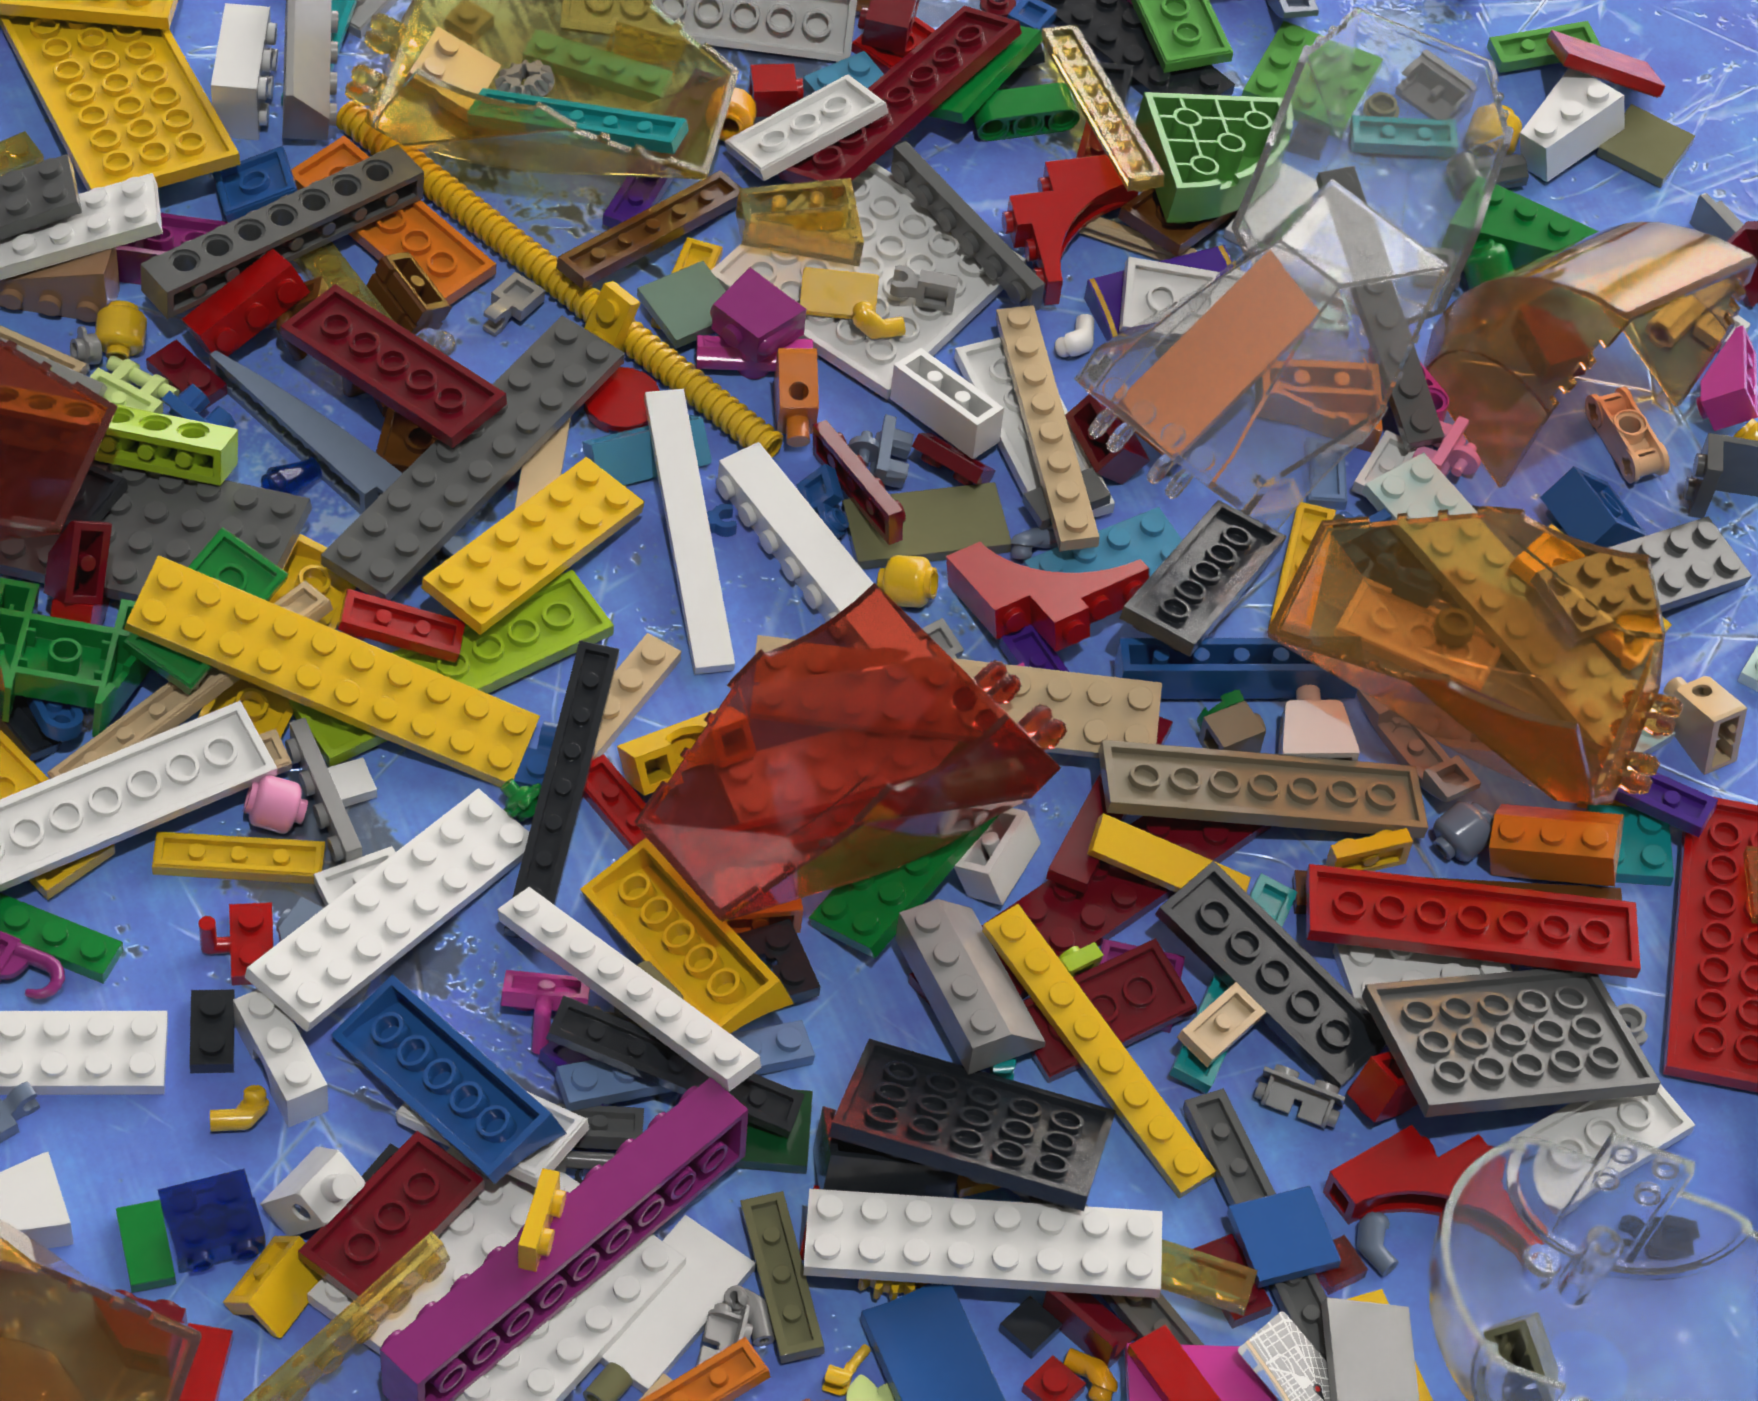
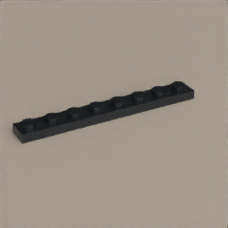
[504,640,619,939]

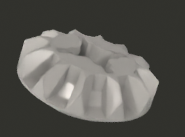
[495,59,555,97]

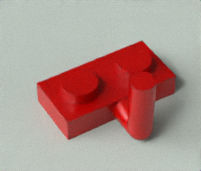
[198,902,274,986]

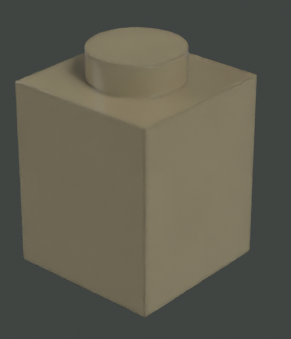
[1198,701,1266,753]

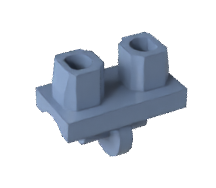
[848,414,914,488]

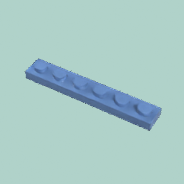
[555,1020,815,1111]

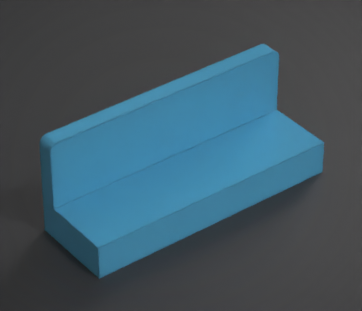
[582,415,712,485]

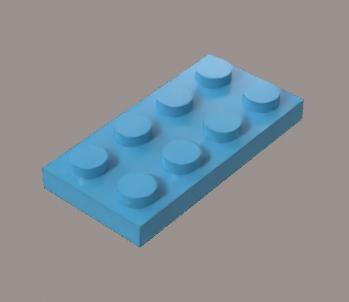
[1023,507,1182,577]

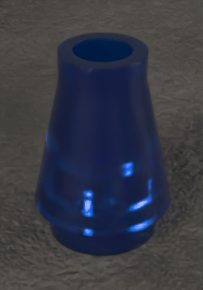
[261,458,322,495]

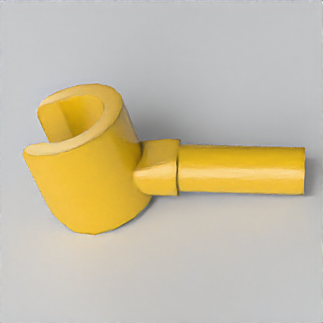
[822,1344,871,1396]

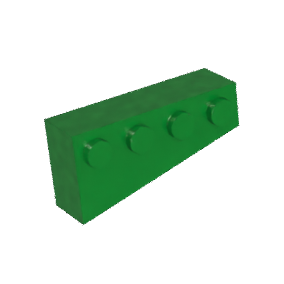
[1445,178,1617,293]

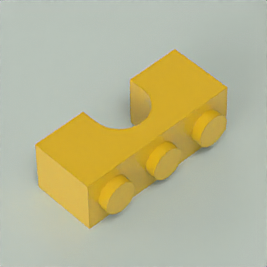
[617,705,756,796]

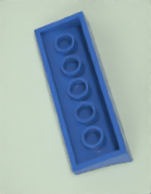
[331,974,567,1184]
[860,1283,1006,1401]

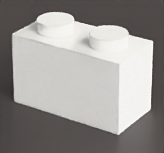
[954,806,1041,905]

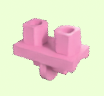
[1413,416,1481,477]

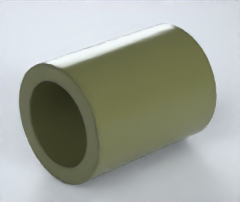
[583,1362,633,1401]

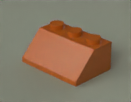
[1489,804,1624,887]

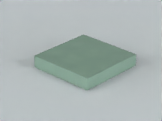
[637,261,726,349]

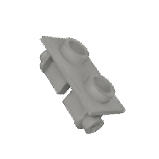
[1254,1064,1345,1129]
[696,1303,753,1366]

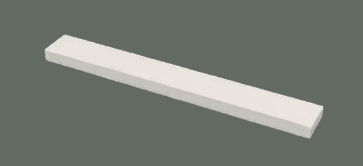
[644,389,735,675]

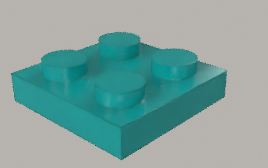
[1586,804,1674,886]

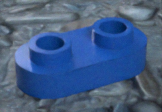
[26,697,84,741]

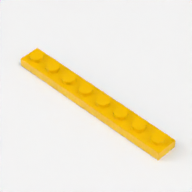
[982,904,1216,1199]

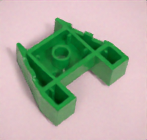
[0,577,152,737]

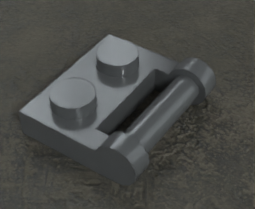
[554,1103,644,1173]

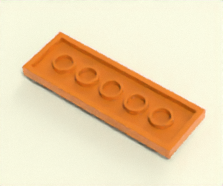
[291,136,496,305]

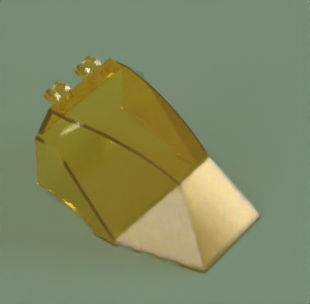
[345,0,739,180]

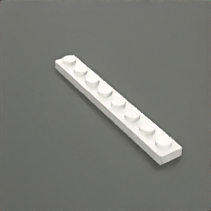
[497,887,761,1092]

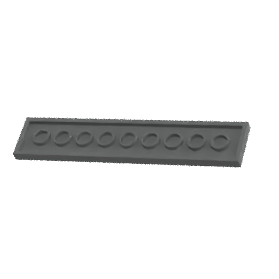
[321,315,625,600]

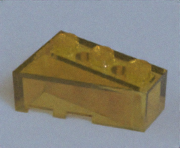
[736,178,864,266]

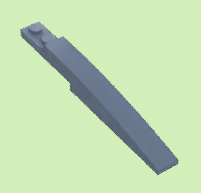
[210,351,466,566]

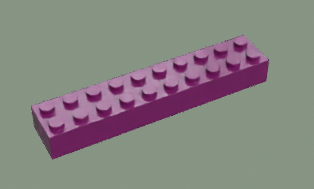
[380,1077,748,1401]

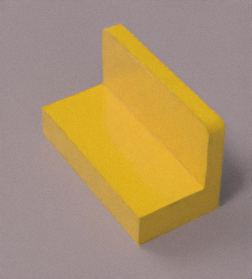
[223,1236,323,1338]

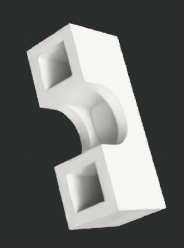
[233,990,329,1128]

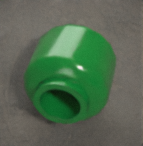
[1460,238,1515,297]

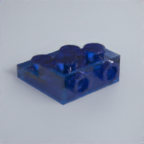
[158,1168,266,1274]

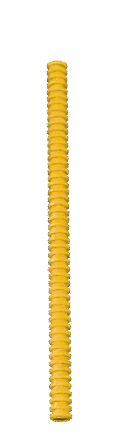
[336,100,783,457]

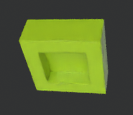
[1059,942,1104,977]

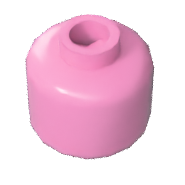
[243,775,308,834]

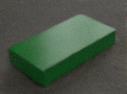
[116,1200,176,1293]

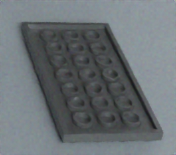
[0,443,312,601]

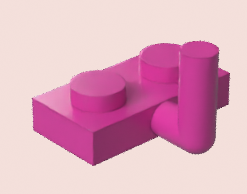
[501,970,590,1054]

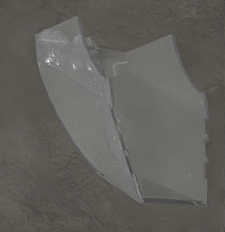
[1231,7,1514,337]
[1074,179,1451,531]

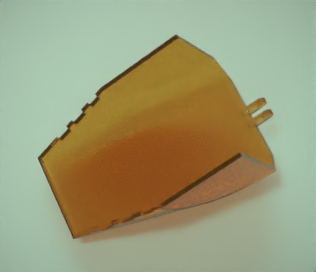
[1423,222,1757,488]

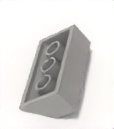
[282,0,338,140]
[895,899,1046,1075]

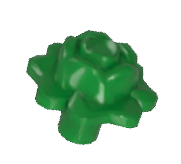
[500,778,542,822]

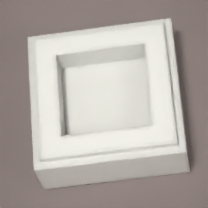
[328,757,377,807]

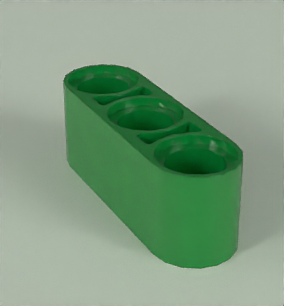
[971,83,1080,141]

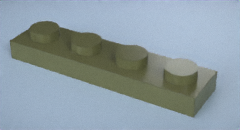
[740,1191,825,1364]

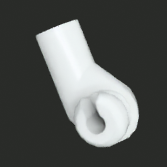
[1055,314,1095,358]

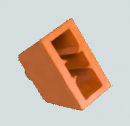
[773,348,819,447]

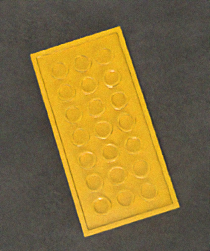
[0,15,240,191]

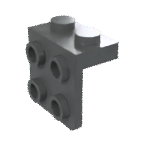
[1683,433,1758,518]

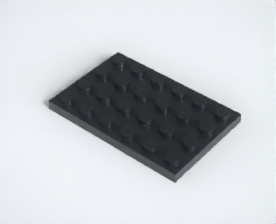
[829,1039,1116,1211]

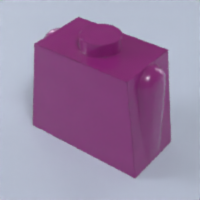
[710,267,807,363]

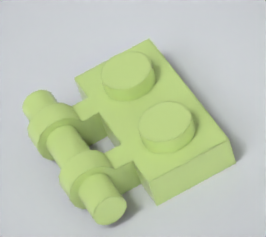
[90,355,179,414]

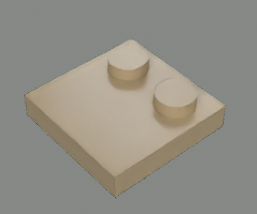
[404,26,501,120]

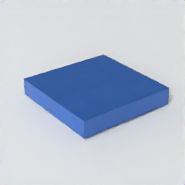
[212,146,298,223]
[1227,1186,1341,1288]

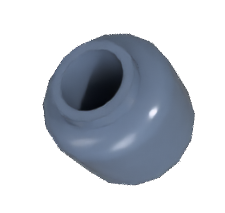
[1433,802,1493,862]

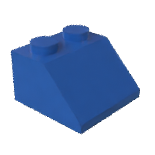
[1540,466,1648,554]

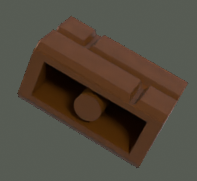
[366,252,452,340]

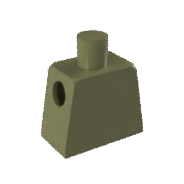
[1483,1312,1559,1401]

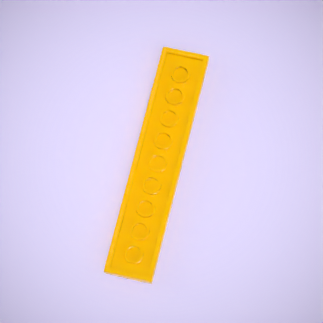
[124,555,540,787]

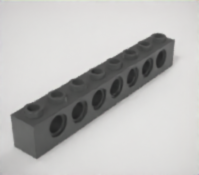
[141,144,424,319]

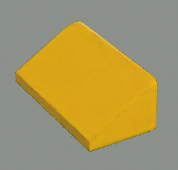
[800,267,879,319]

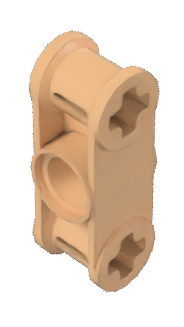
[1585,386,1670,483]

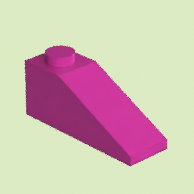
[1696,325,1758,431]

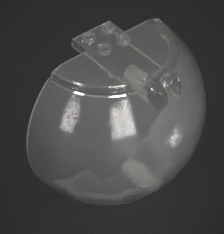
[1427,1131,1758,1401]

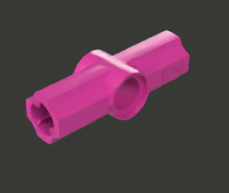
[696,335,813,379]

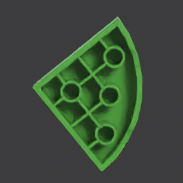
[1134,92,1288,224]

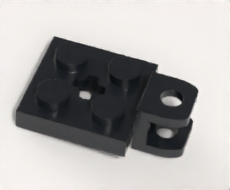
[737,919,821,1003]

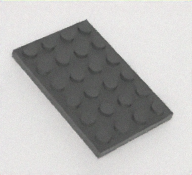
[1362,968,1661,1117]

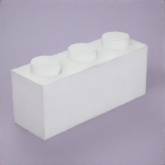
[890,348,1004,459]

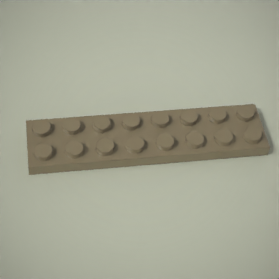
[1098,740,1428,838]

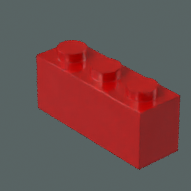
[181,248,310,357]

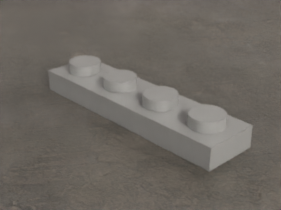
[285,718,362,864]

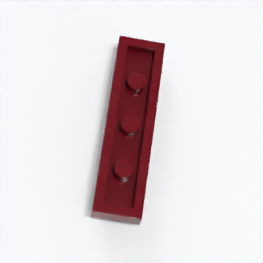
[813,420,906,545]

